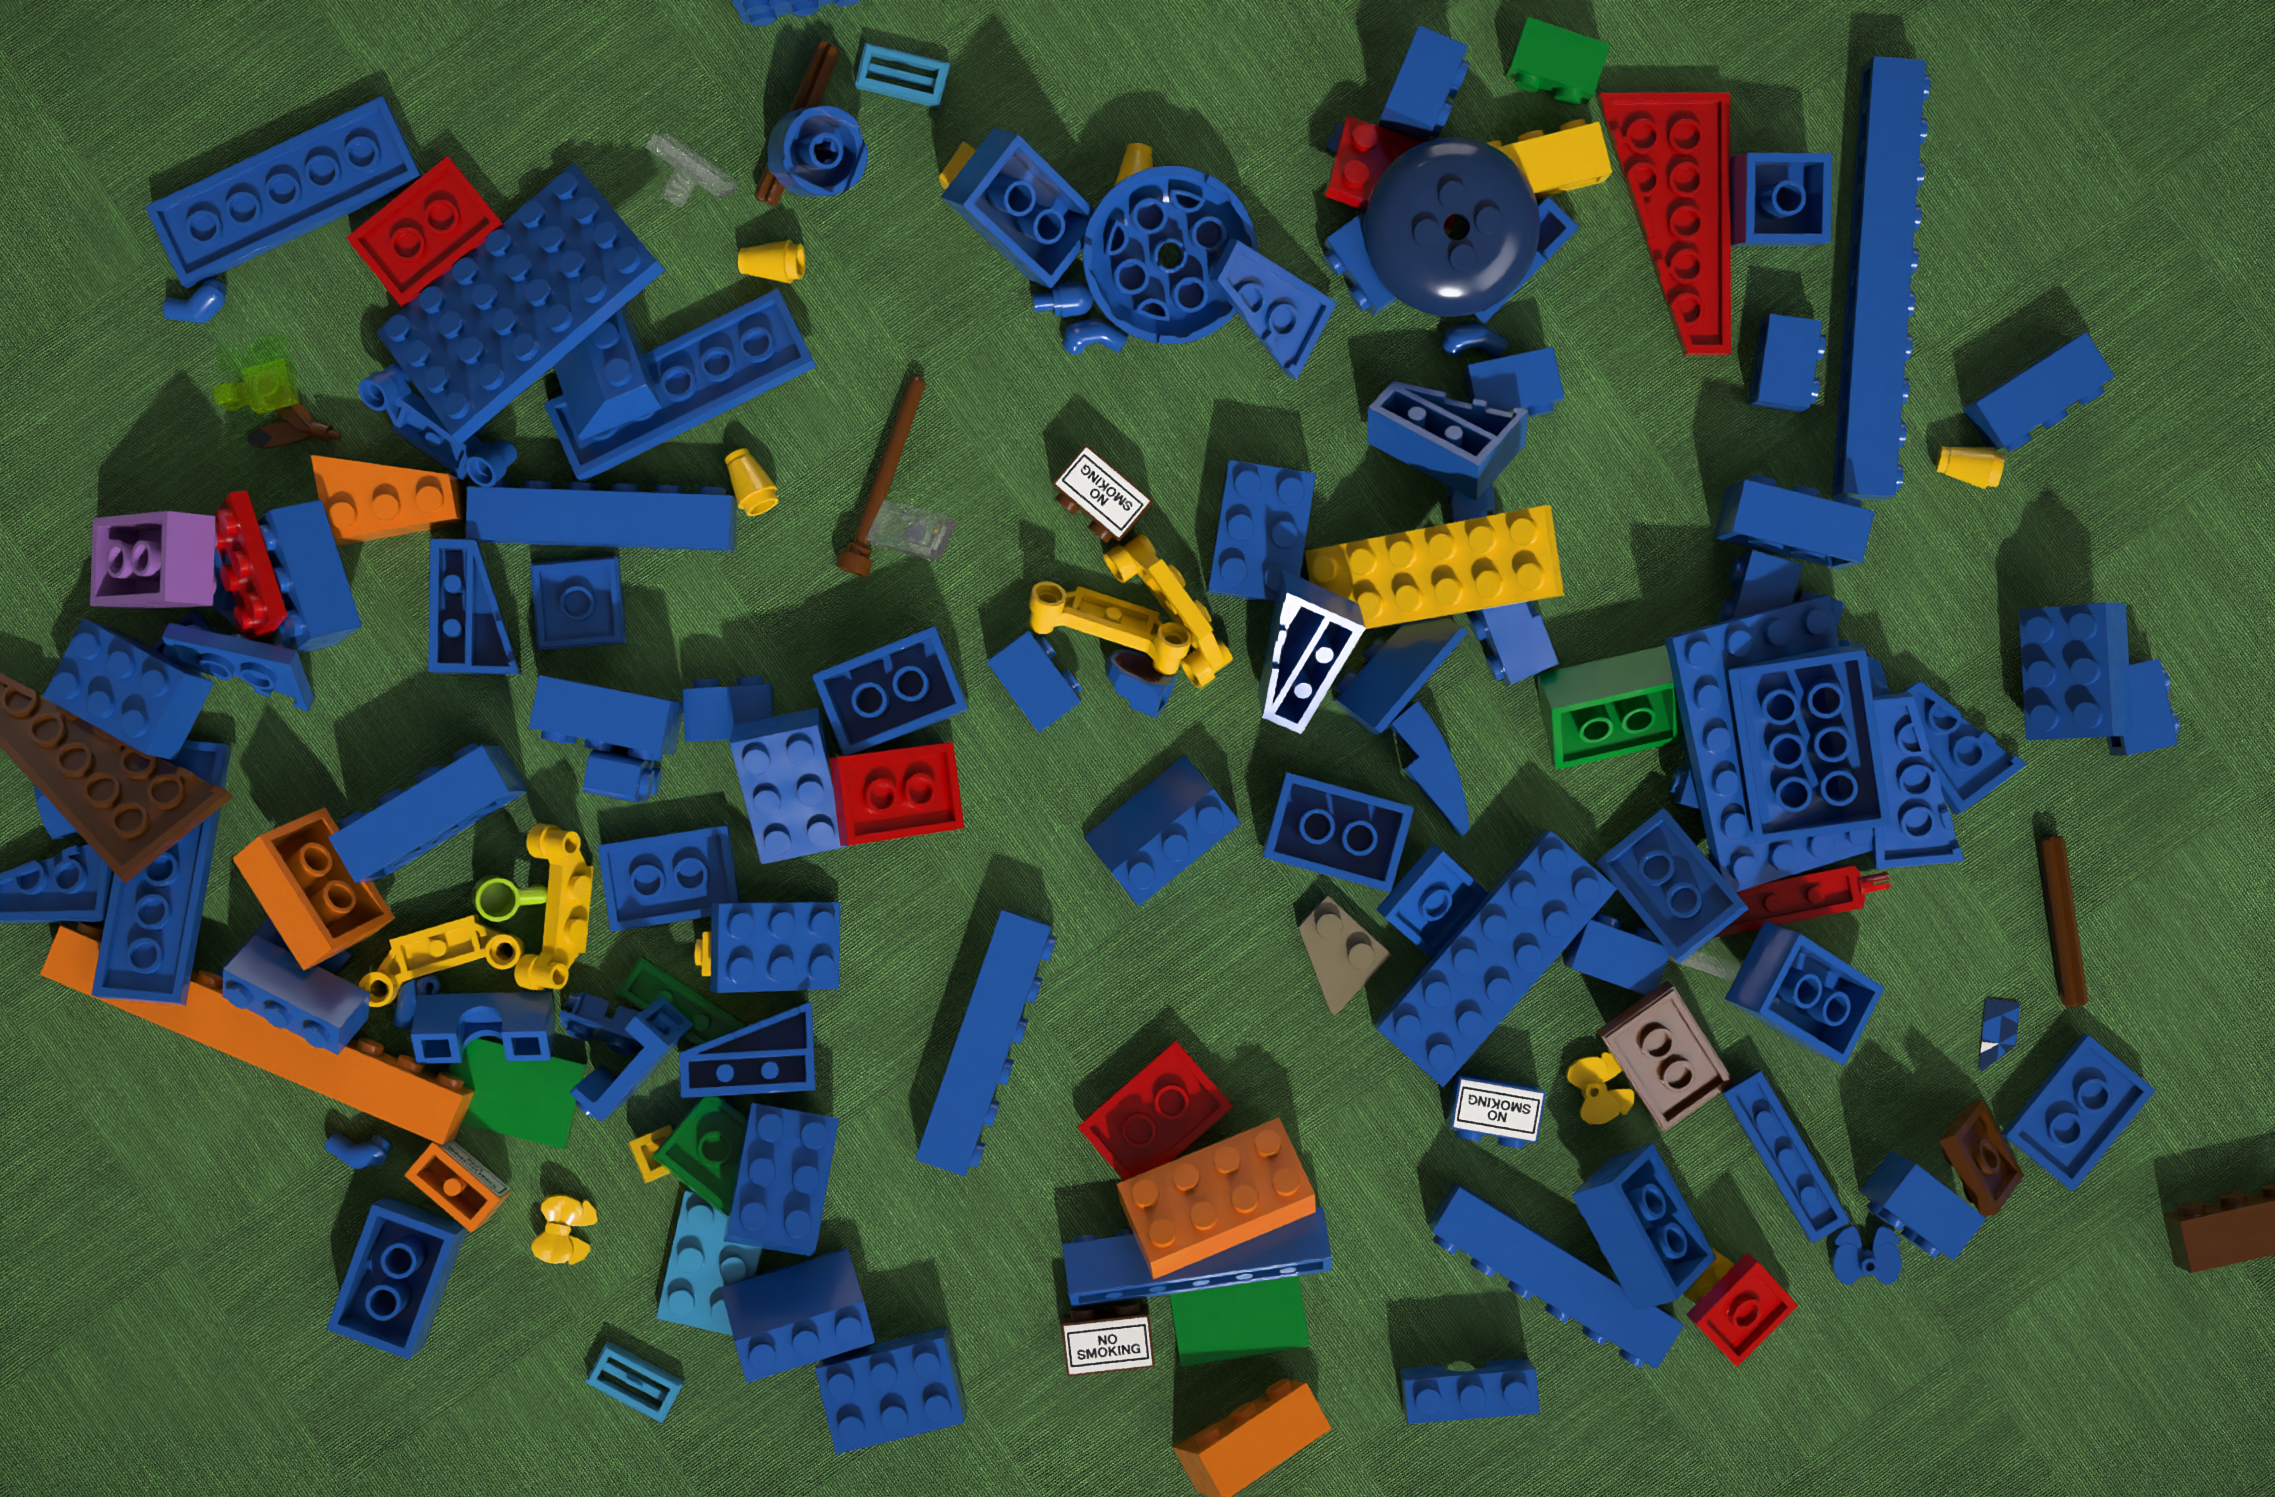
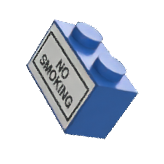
[1445,1072,1546,1148]

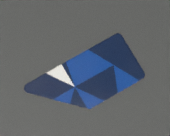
[1979,999,2020,1071]

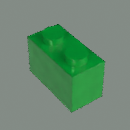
[1505,17,1611,106]

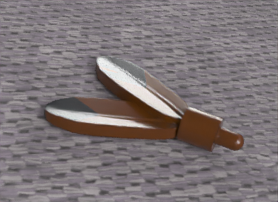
[248,383,342,449]

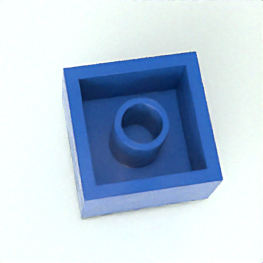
[1377,25,1470,142]
[1730,153,1832,247]
[1859,1151,1986,1261]

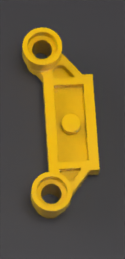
[1103,534,1233,689]
[1028,581,1192,675]
[514,823,593,991]
[358,914,525,1007]

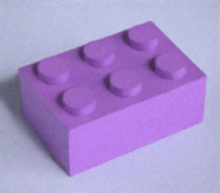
[90,511,218,610]

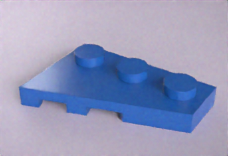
[1210,239,1337,380]
[162,623,314,712]

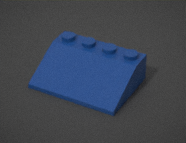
[1728,643,1892,844]

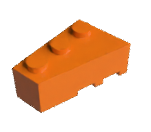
[311,455,467,546]
[1172,1378,1332,1497]

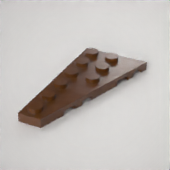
[0,673,233,884]

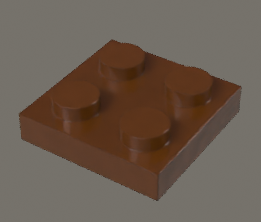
[1939,1100,2024,1217]

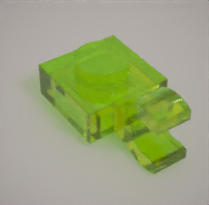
[212,357,300,415]

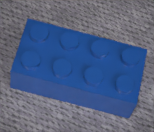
[328,743,529,883]

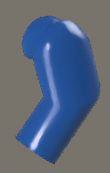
[163,279,227,323]
[1062,318,1129,355]
[1441,322,1509,359]
[391,973,441,1030]
[324,1130,392,1169]

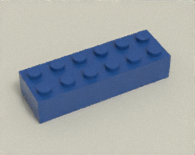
[1373,829,1617,1087]

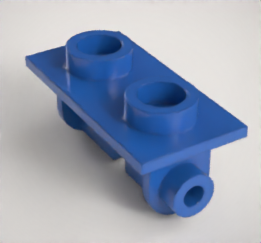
[559,991,644,1056]

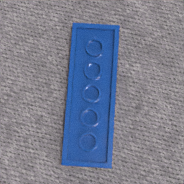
[145,96,423,288]
[544,289,817,482]
[91,740,232,1006]

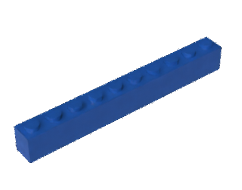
[1832,56,1931,501]

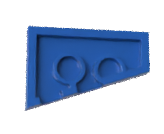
[1900,681,2028,814]
[0,844,114,923]

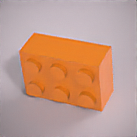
[232,807,395,971]

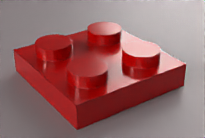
[1686,1252,1798,1367]

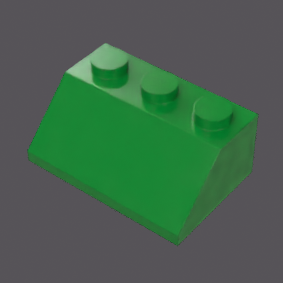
[1538,645,1682,770]

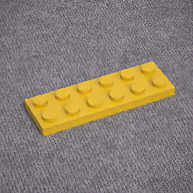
[1305,505,1564,629]

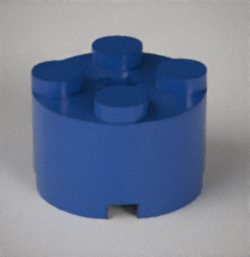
[767,106,868,197]

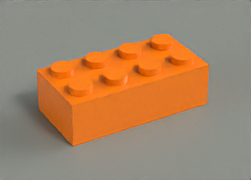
[1117,1117,1316,1280]

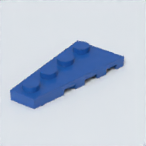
[1872,692,1965,869]

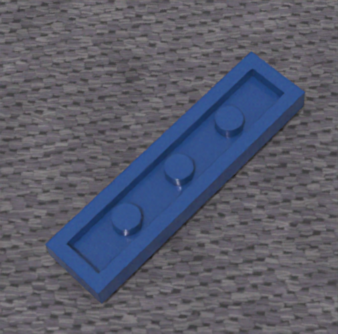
[1721,1069,1850,1243]

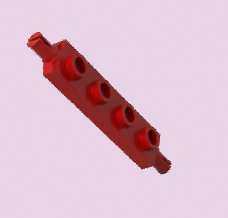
[1713,865,1890,938]

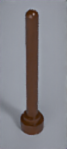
[835,375,926,578]

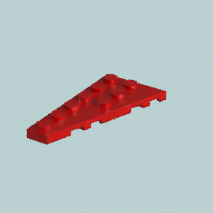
[1597,92,1731,356]

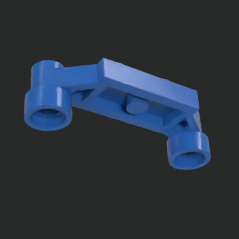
[358,363,517,487]

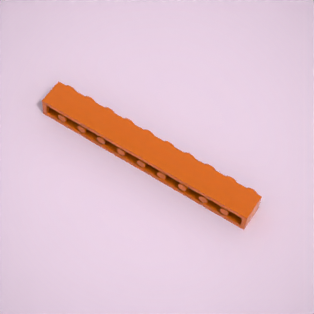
[40,922,475,1145]

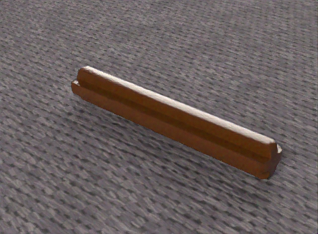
[754,40,839,206]
[2038,835,2088,1007]

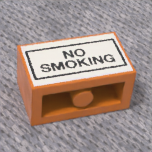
[404,1140,513,1233]

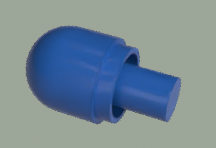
[1032,281,1094,318]

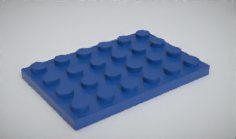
[376,163,665,444]
[1665,595,1874,892]

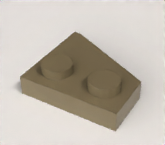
[1297,895,1392,1016]

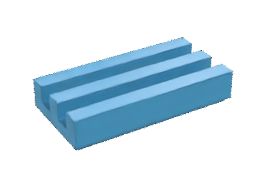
[855,43,951,109]
[585,1341,685,1423]

